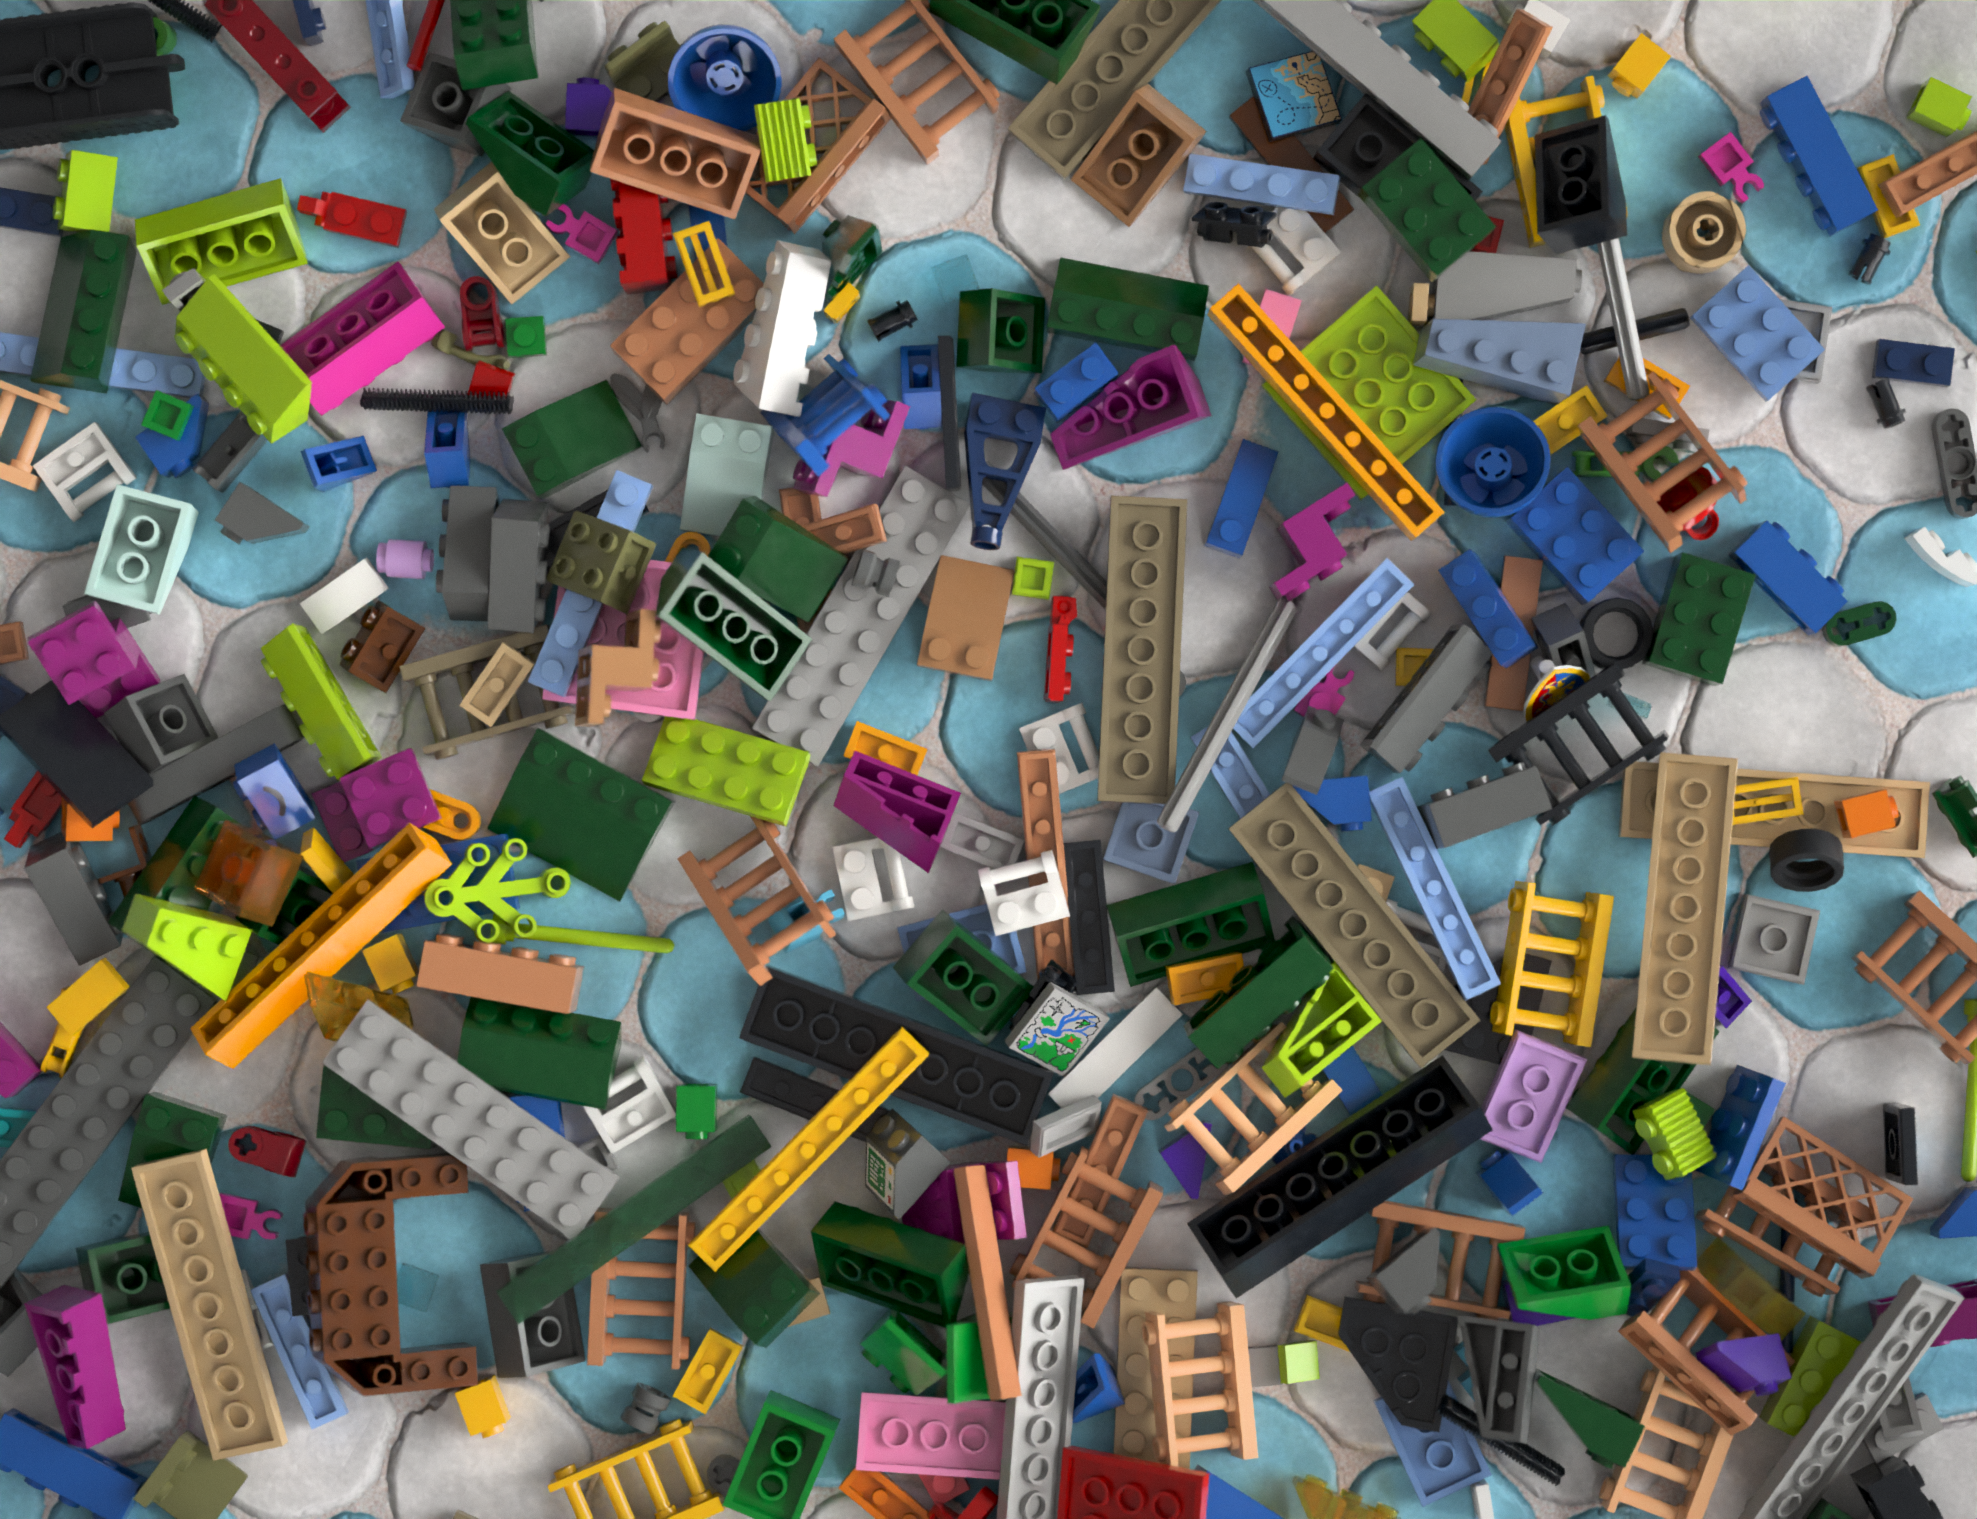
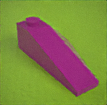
[1050,345,1212,470]

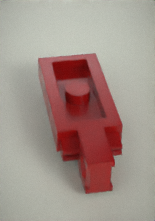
[297,191,407,248]
[1044,596,1077,703]
[4,771,62,848]

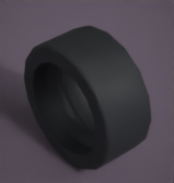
[1580,598,1654,669]
[1769,829,1844,892]

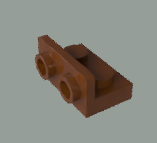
[340,600,426,693]

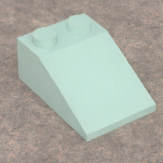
[680,413,774,536]
[84,484,199,615]

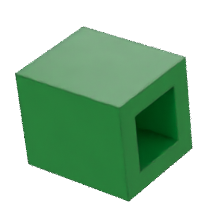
[676,1084,717,1139]

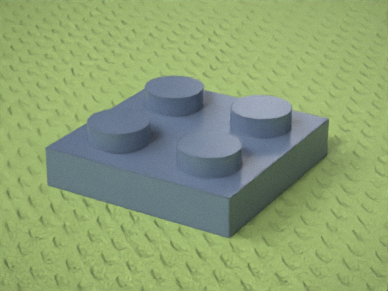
[1103,802,1199,884]

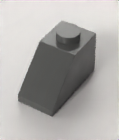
[215,482,310,544]
[1531,603,1596,678]
[1281,706,1344,795]

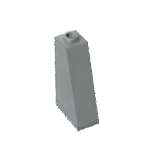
[1431,251,1582,320]

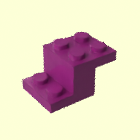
[793,400,910,497]
[1269,482,1355,601]
[27,600,161,719]
[312,748,442,863]
[902,1161,1026,1245]

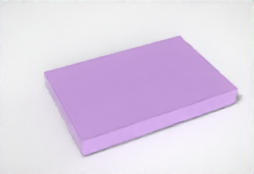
[1480,1029,1587,1163]

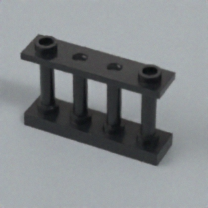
[1488,661,1669,826]

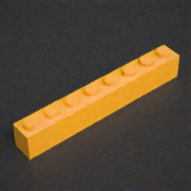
[1207,283,1444,541]
[190,823,452,1069]

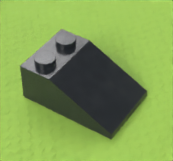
[1535,115,1627,254]

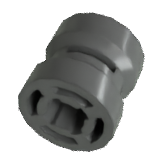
[852,549,900,597]
[620,1382,671,1434]

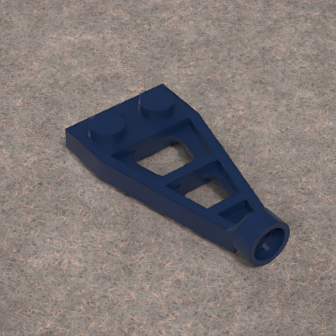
[964,392,1046,550]

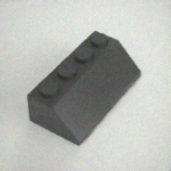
[1360,624,1493,773]

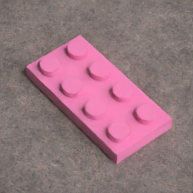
[856,1392,1006,1480]

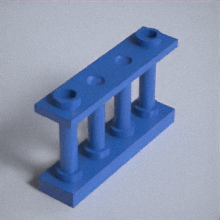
[760,354,890,477]

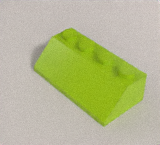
[135,178,308,305]
[174,274,312,444]
[260,623,382,781]

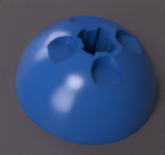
[668,24,782,132]
[1436,407,1550,517]

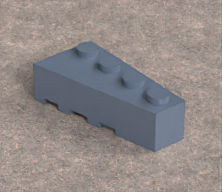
[1413,319,1586,405]

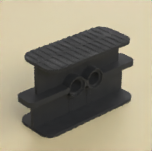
[0,2,185,150]

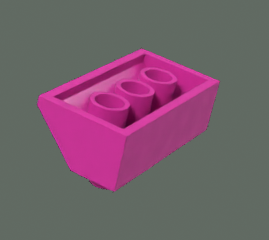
[280,261,445,416]

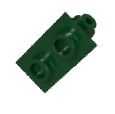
[1932,775,1977,858]

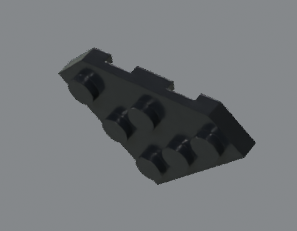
[1444,953,1552,1065]
[1338,1296,1458,1432]

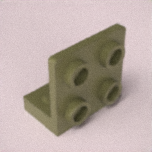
[604,21,680,102]
[547,511,657,614]
[133,1430,248,1519]

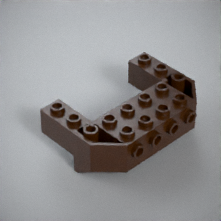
[303,1153,478,1397]

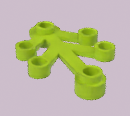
[424,838,571,942]

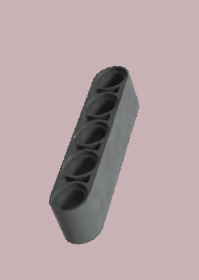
[128,704,304,825]

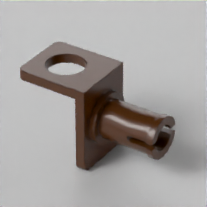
[98,825,152,897]

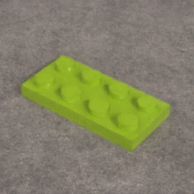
[641,716,811,827]

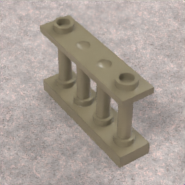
[399,625,575,760]

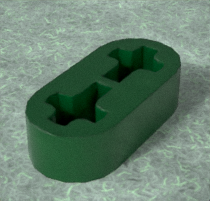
[1822,601,1897,647]

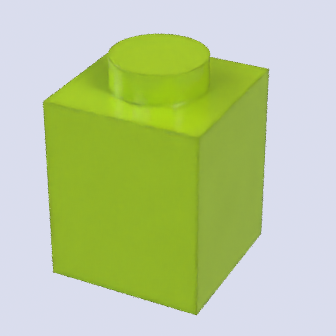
[1906,77,1972,137]

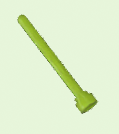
[490,913,674,953]
[1961,998,1977,1182]

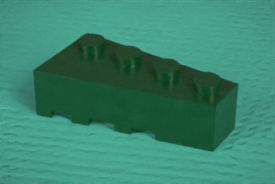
[107,795,243,963]

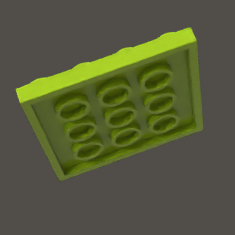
[1261,285,1477,500]

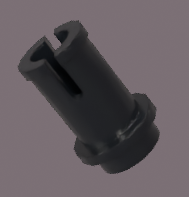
[1848,233,1891,285]
[867,300,918,342]
[1866,378,1906,430]

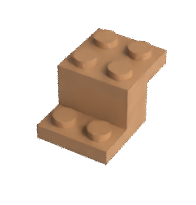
[575,609,661,727]

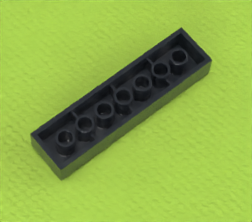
[739,965,1054,1146]
[1187,1055,1493,1299]

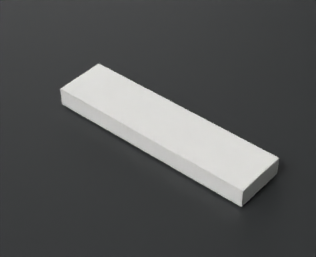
[1048,987,1183,1108]

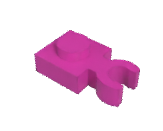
[1698,132,1764,204]
[546,204,618,264]
[1293,665,1354,717]
[219,1193,283,1240]

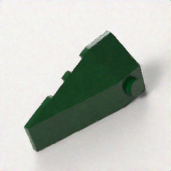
[822,215,882,304]

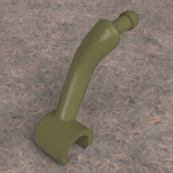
[431,329,510,370]

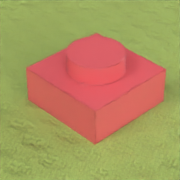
[918,1474,970,1504]

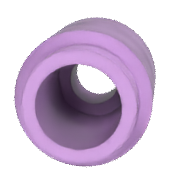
[376,539,434,579]

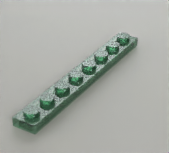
[495,1115,772,1325]

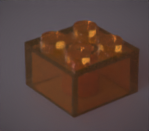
[194,819,304,926]

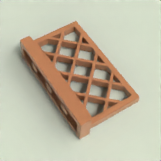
[745,58,891,234]
[1732,1116,1913,1279]

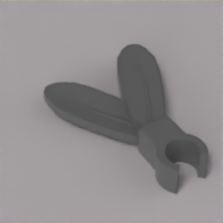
[610,374,665,452]

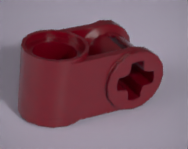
[460,276,505,352]
[228,1126,307,1177]

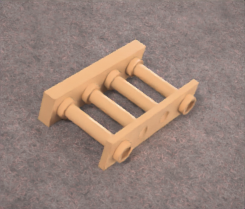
[0,380,70,492]
[1164,1022,1343,1195]
[1142,1301,1258,1467]
[1599,1365,1734,1519]

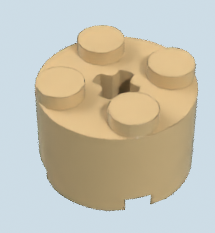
[1662,191,1746,274]

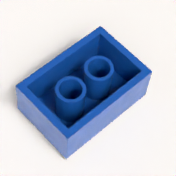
[1505,467,1645,605]

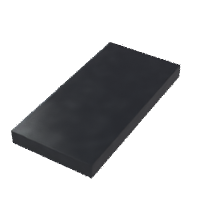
[0,680,154,828]

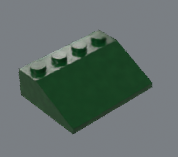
[487,728,675,902]

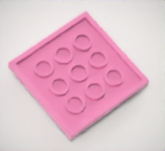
[542,560,704,720]

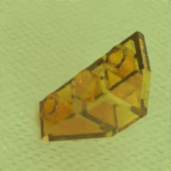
[304,972,414,1042]
[1697,1237,1806,1341]
[1292,1474,1401,1519]

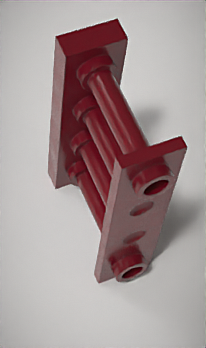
[203,0,351,133]

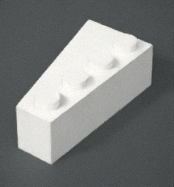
[733,240,831,417]

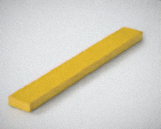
[688,1027,929,1272]

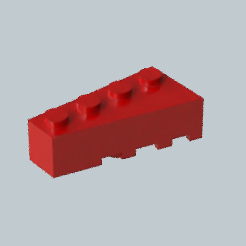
[610,179,678,294]

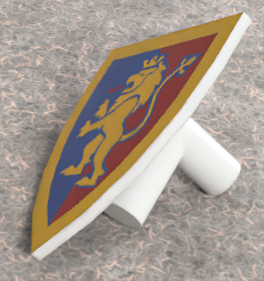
[1524,656,1590,722]

